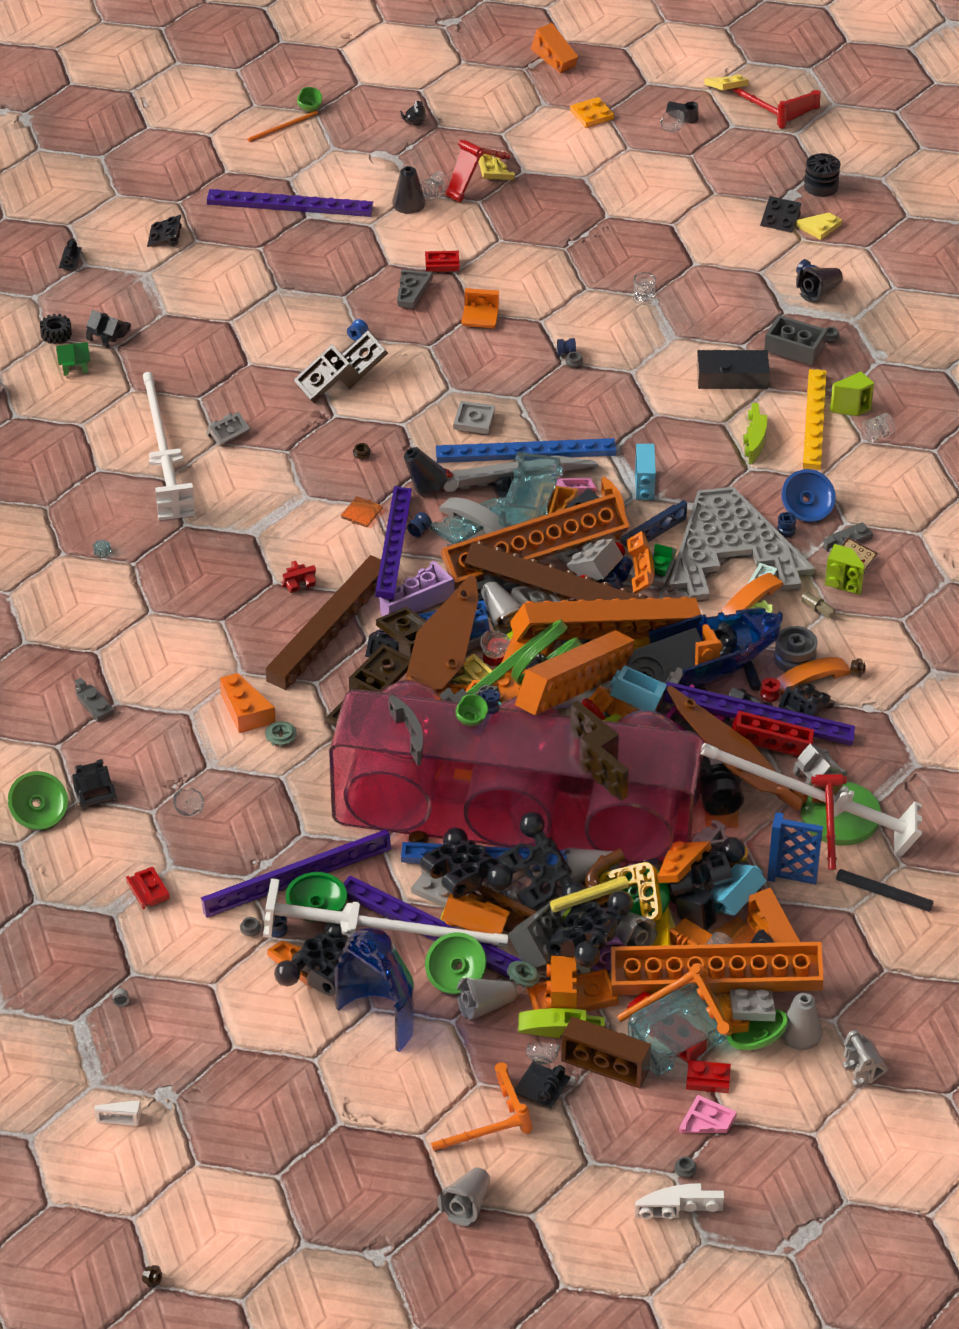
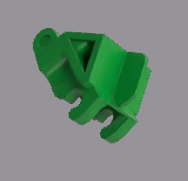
[56,342,90,376]

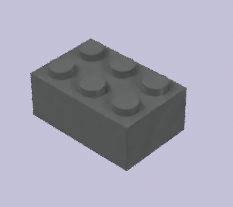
[764,315,827,366]

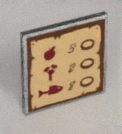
[841,536,879,574]

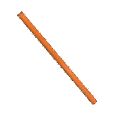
[247,110,318,142]

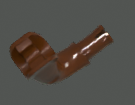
[585,848,626,908]

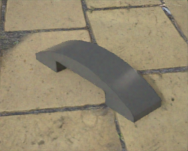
[388,695,423,766]

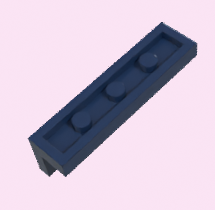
[620,500,687,548]

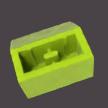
[830,371,874,416]
[825,544,865,595]

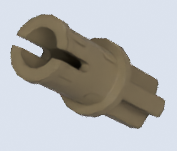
[801,591,836,618]

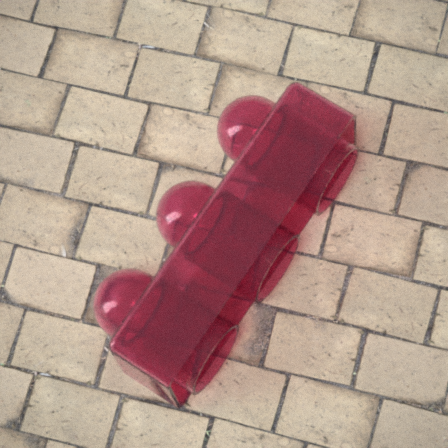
[329,680,704,864]

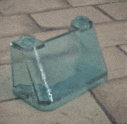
[497,452,563,527]
[628,983,727,1076]

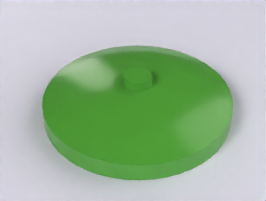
[800,782,881,845]

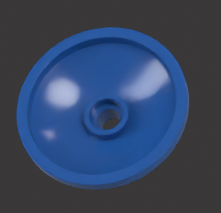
[781,469,836,522]

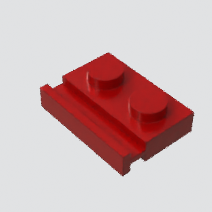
[425,250,460,272]
[126,866,170,909]
[686,1060,731,1094]

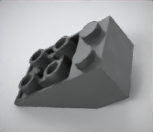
[508,903,568,968]

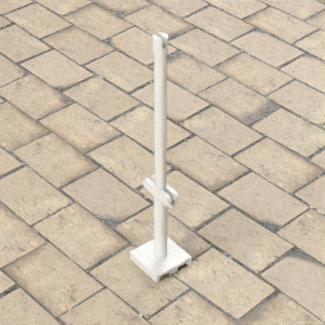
[143,372,195,521]
[700,743,922,857]
[263,879,508,947]

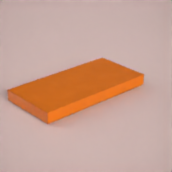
[526,969,618,1012]

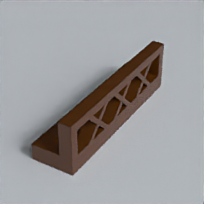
[468,885,536,933]

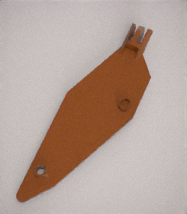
[392,576,478,705]
[667,686,809,811]

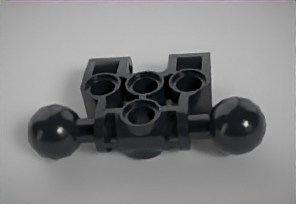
[495,812,586,910]
[419,827,513,898]
[645,837,745,897]
[547,890,634,968]
[274,922,372,996]

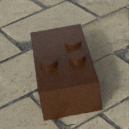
[561,1016,651,1089]

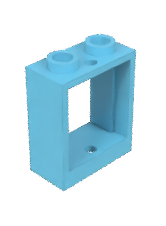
[635,444,656,500]
[609,665,667,715]

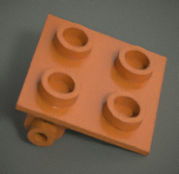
[669,918,718,945]

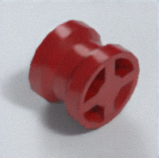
[760,678,781,702]

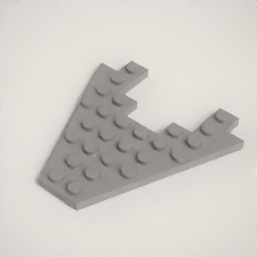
[669,487,814,600]

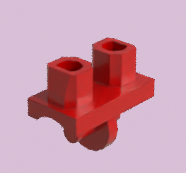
[281,561,316,593]

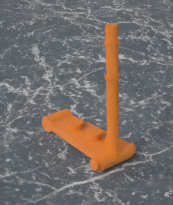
[617,963,733,1037]
[431,1062,533,1151]

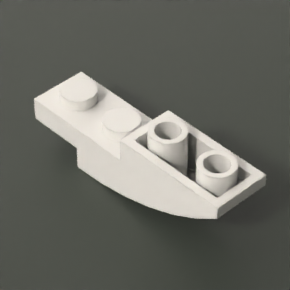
[635,1183,724,1219]

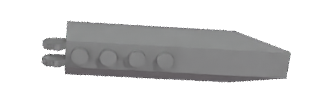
[443,455,599,492]

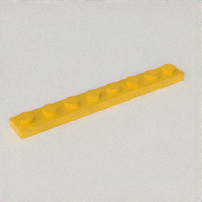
[802,369,827,470]

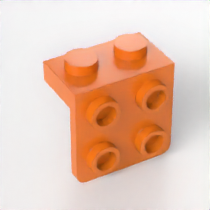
[461,288,499,328]
[695,624,722,679]

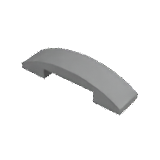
[439,497,509,534]

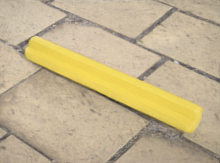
[550,876,629,912]

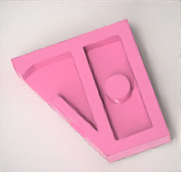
[679,1095,737,1133]

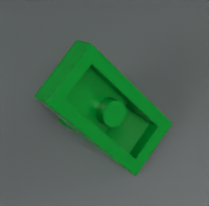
[653,543,677,576]

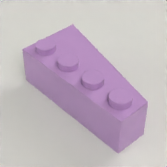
[379,561,454,616]

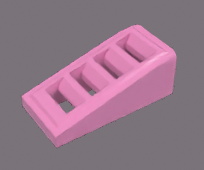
[556,478,597,496]

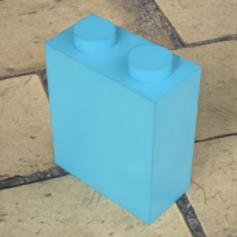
[710,864,767,915]

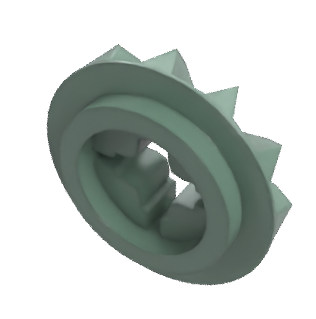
[265,721,297,747]
[507,961,540,989]

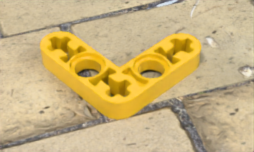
[599,862,662,922]

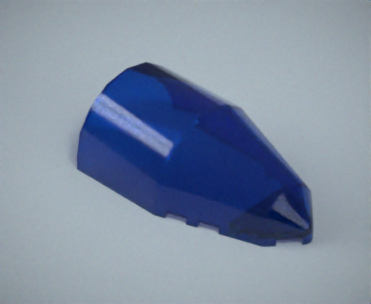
[648,608,783,688]
[334,928,415,1052]

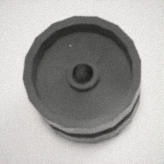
[774,626,818,672]

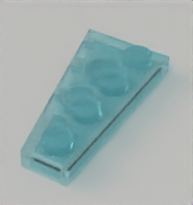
[430,498,508,544]

